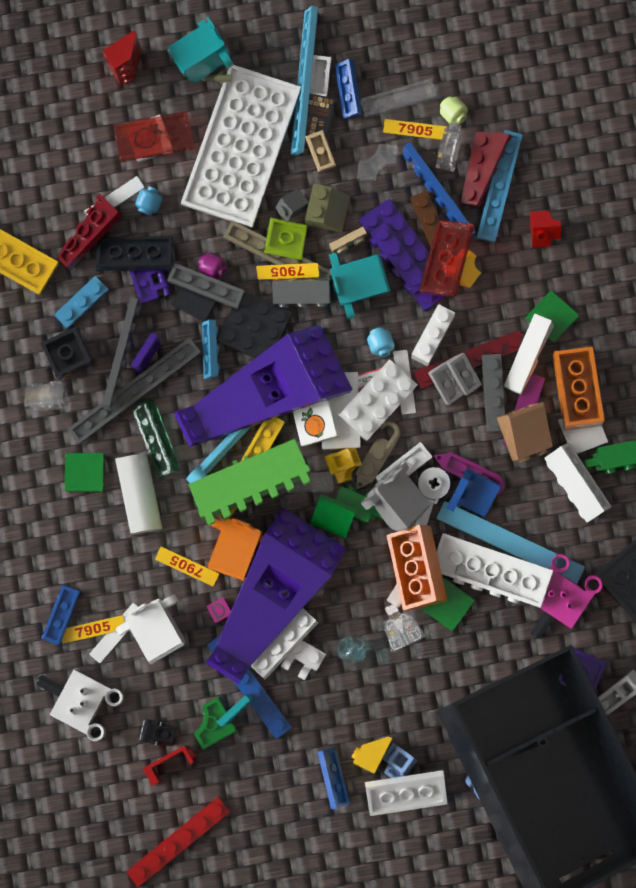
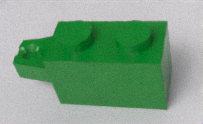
[584,440,636,475]
[336,485,384,524]

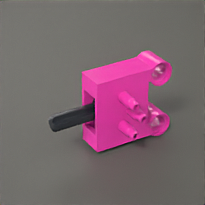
[531,553,602,639]

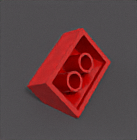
[103,30,142,86]

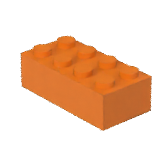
[553,346,605,431]
[387,525,447,611]

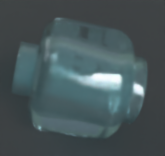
[337,636,366,664]

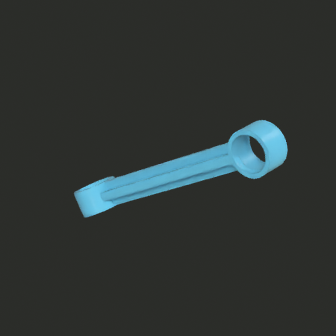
[186,427,250,483]

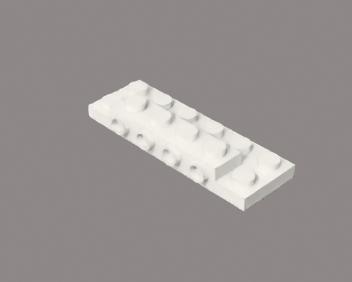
[437,533,554,608]

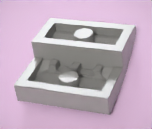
[428,353,482,405]

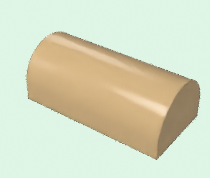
[305,130,336,173]

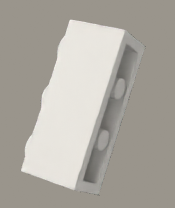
[411,304,455,366]

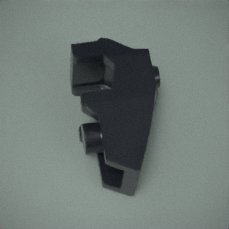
[139,719,177,746]

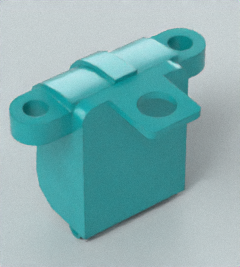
[167,17,234,82]
[329,253,390,319]

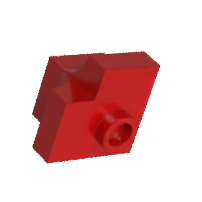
[530,210,561,248]

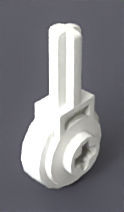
[415,467,450,525]

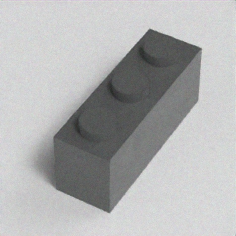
[272,278,333,307]

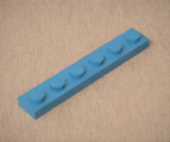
[477,130,523,243]

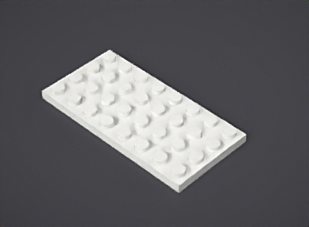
[181,65,301,228]

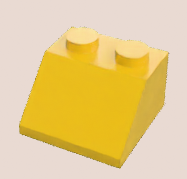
[352,737,392,774]

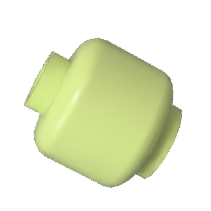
[440,96,468,124]

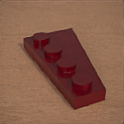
[460,132,513,207]
[57,193,122,270]

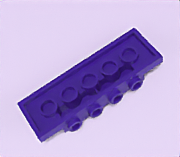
[359,198,455,312]

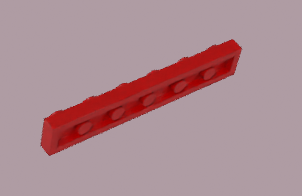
[126,796,230,887]

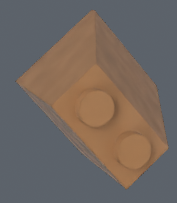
[497,402,553,463]

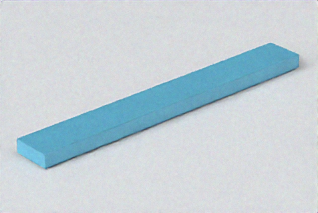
[291,6,318,156]
[436,501,585,584]

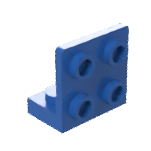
[447,468,501,517]

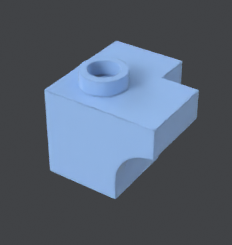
[382,743,417,778]

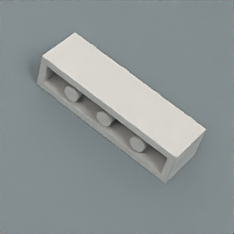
[544,443,612,522]

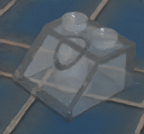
[24,381,68,412]

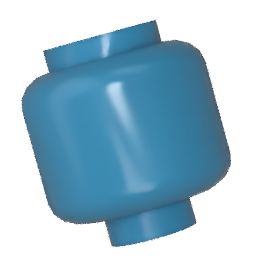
[135,186,163,216]

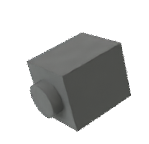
[275,188,309,222]

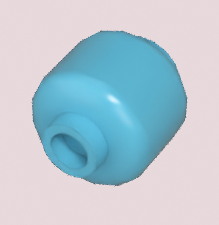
[367,328,395,357]

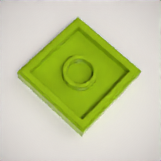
[264,218,308,260]

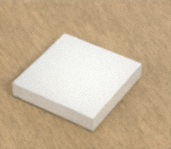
[558,419,608,454]

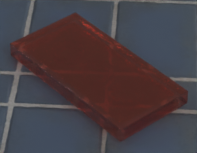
[113,111,194,163]
[419,220,475,297]

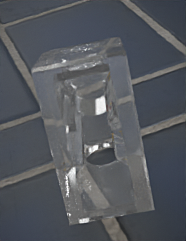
[436,123,463,172]
[383,604,425,653]

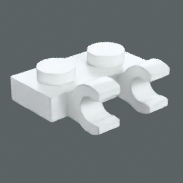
[281,641,326,681]

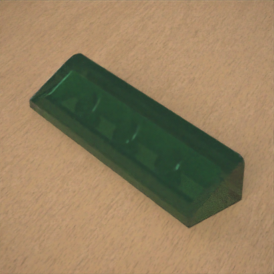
[132,400,180,478]

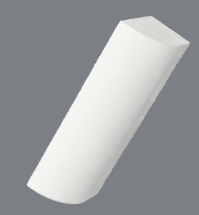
[115,454,162,535]

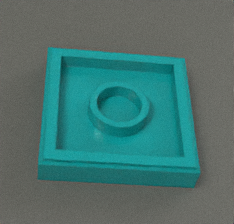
[217,693,255,727]

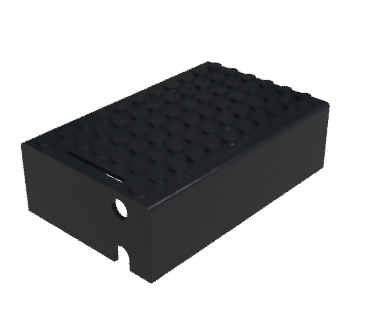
[437,645,636,888]

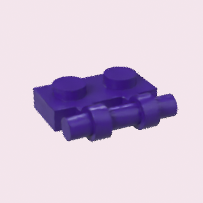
[129,270,171,305]

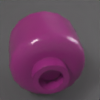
[198,252,227,279]

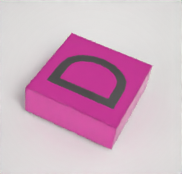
[206,597,231,624]

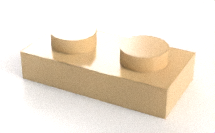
[329,227,367,254]

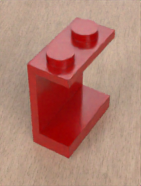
[142,745,197,786]

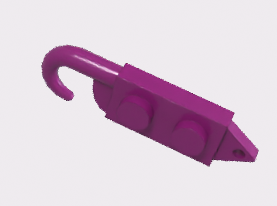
[434,452,505,496]

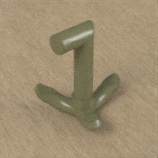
[202,60,232,85]

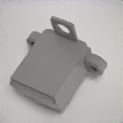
[361,461,430,531]

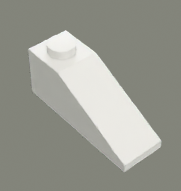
[598,670,636,715]

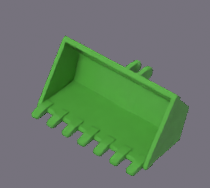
[188,439,311,525]

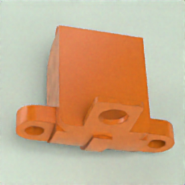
[208,518,264,581]

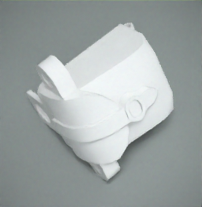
[116,594,185,664]

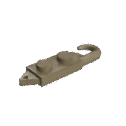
[355,421,401,490]

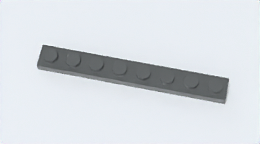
[68,337,201,445]

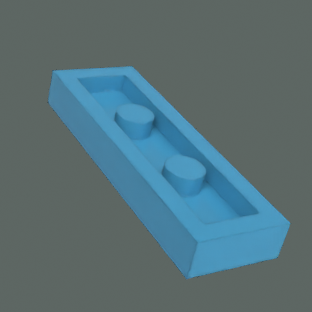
[54,276,109,329]
[202,320,220,380]

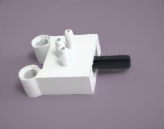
[36,670,124,741]

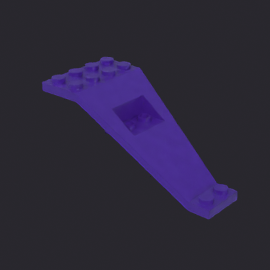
[174,325,353,447]
[206,507,347,684]

